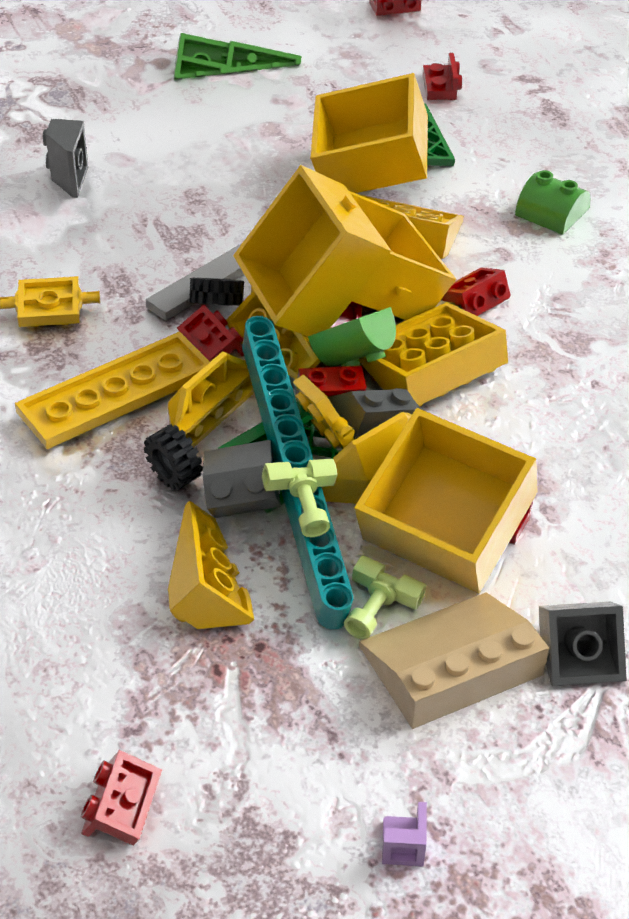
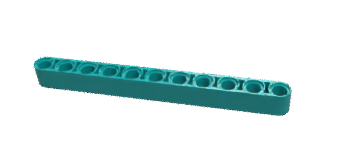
[242,316,354,630]

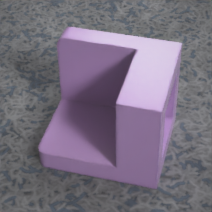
[382,802,427,866]

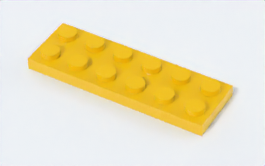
[15,331,210,449]

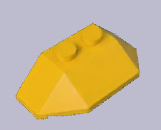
[168,351,254,448]
[322,412,412,504]

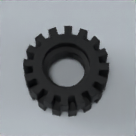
[189,277,244,306]
[144,424,203,491]

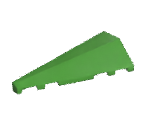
[174,33,302,79]

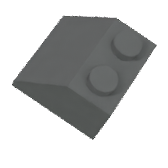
[43,119,89,198]
[328,388,421,440]
[202,440,281,518]
[539,601,627,686]

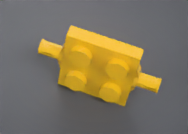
[0,276,100,327]
[293,374,355,449]

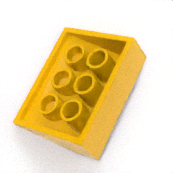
[358,194,464,259]
[359,302,508,407]

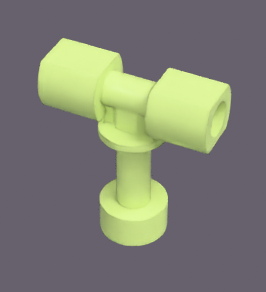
[262,459,338,537]
[344,555,427,640]

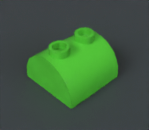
[515,170,591,235]
[308,307,396,367]

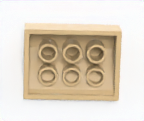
[359,592,549,729]

